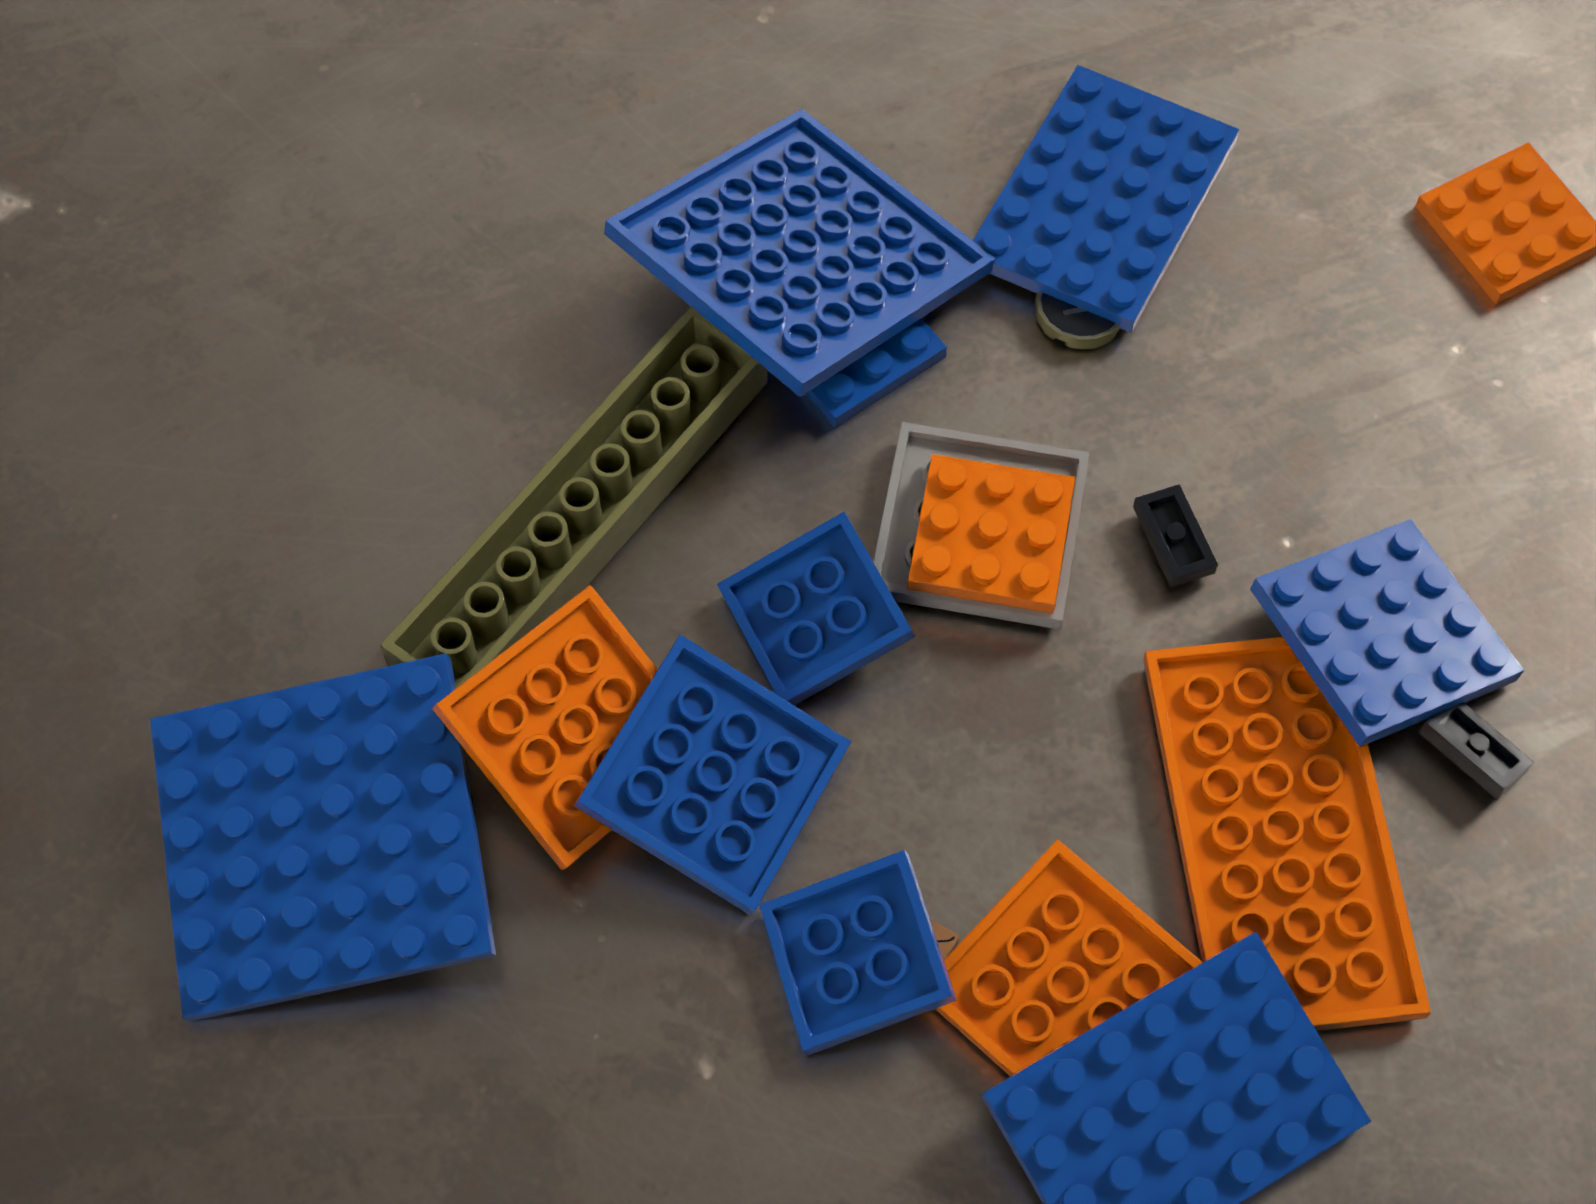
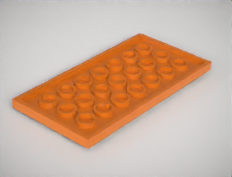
[1143,637,1431,1031]

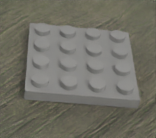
[873,422,1090,630]

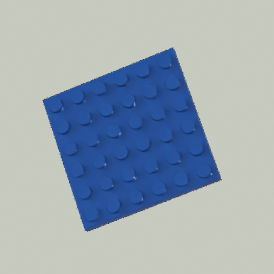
[604,109,996,397]
[150,654,496,1022]

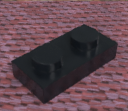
[1133,484,1218,588]
[1419,702,1534,800]

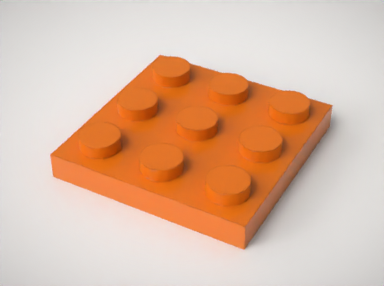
[1415,142,1596,305]
[907,454,1075,613]

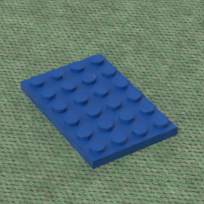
[966,65,1240,333]
[980,932,1371,1204]

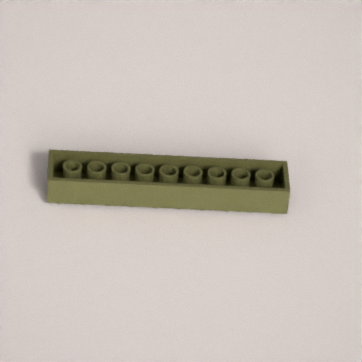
[380,306,768,688]

